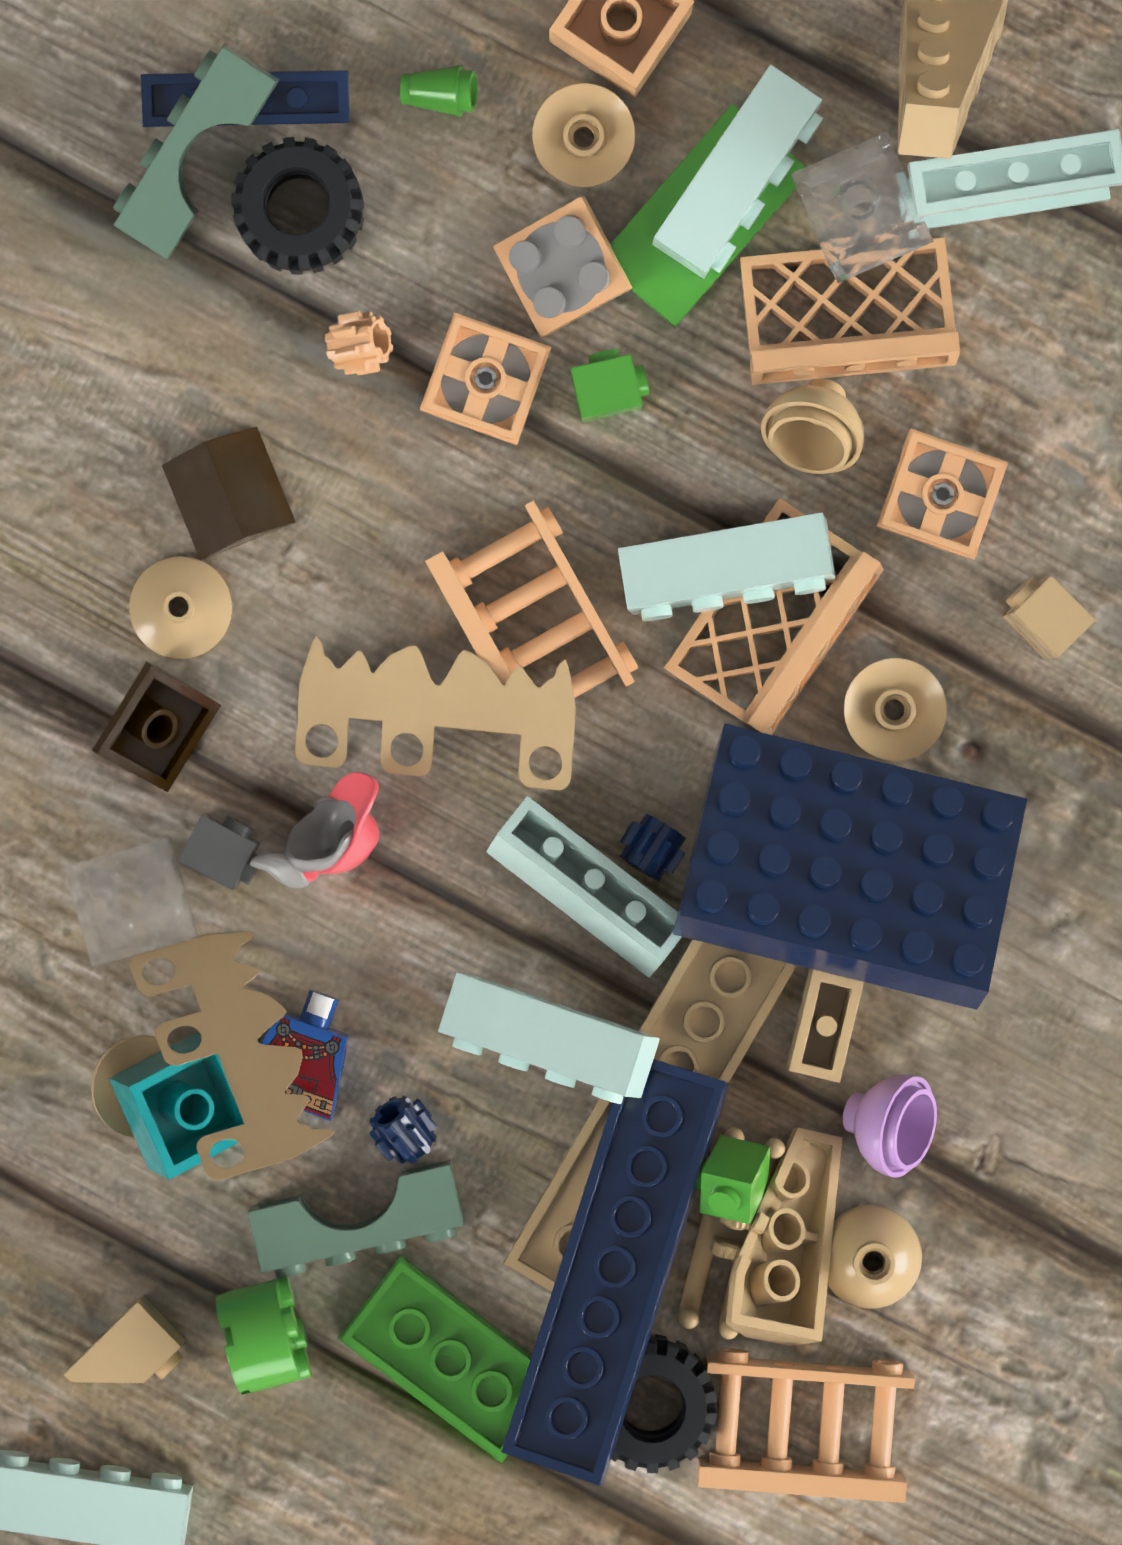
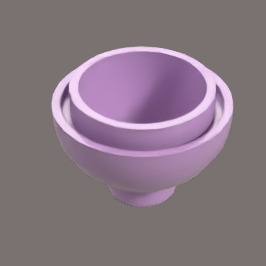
[843,1074,937,1178]

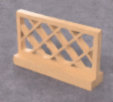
[740,237,960,385]
[664,498,884,735]

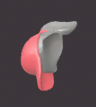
[250,772,380,889]

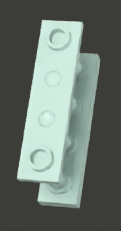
[898,129,1122,233]

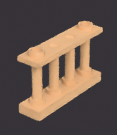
[425,500,638,698]
[696,1348,915,1503]

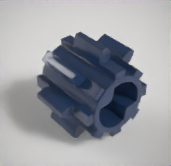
[619,814,686,881]
[369,1095,437,1164]

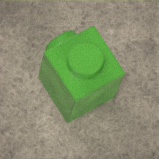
[570,349,650,423]
[696,1135,770,1225]

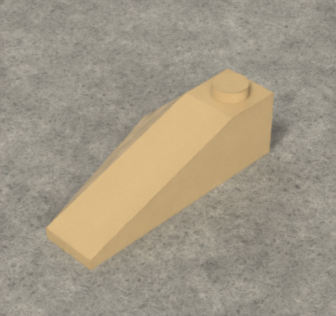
[726,1127,843,1347]

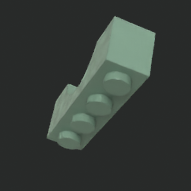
[113,45,280,259]
[247,1160,465,1278]

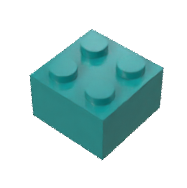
[109,1031,244,1180]

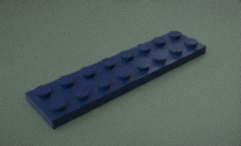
[501,1059,730,1486]

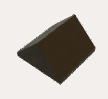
[162,427,296,561]
[92,661,221,792]

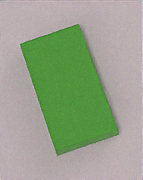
[610,103,810,328]
[338,1255,532,1463]

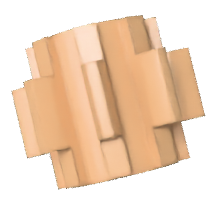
[325,310,393,375]

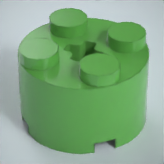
[216,1277,312,1395]

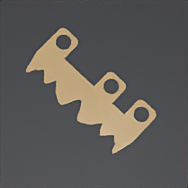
[295,636,576,790]
[129,932,335,1180]

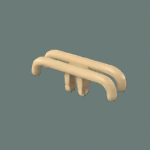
[678,1128,785,1340]

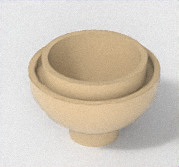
[761,379,864,474]
[828,1205,922,1309]

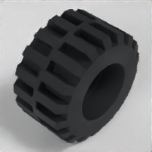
[231,137,364,275]
[612,1334,717,1473]

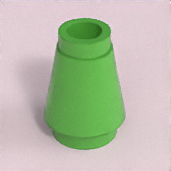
[400,65,478,117]

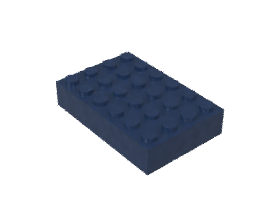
[673,723,1027,1010]

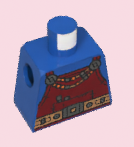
[261,990,349,1121]

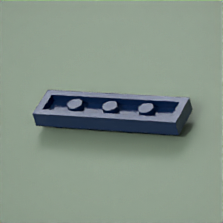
[141,70,350,127]

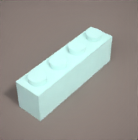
[652,64,823,279]
[618,512,836,621]
[486,796,681,978]
[438,972,660,1104]
[0,1450,194,1545]

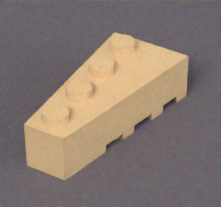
[898,0,1008,159]

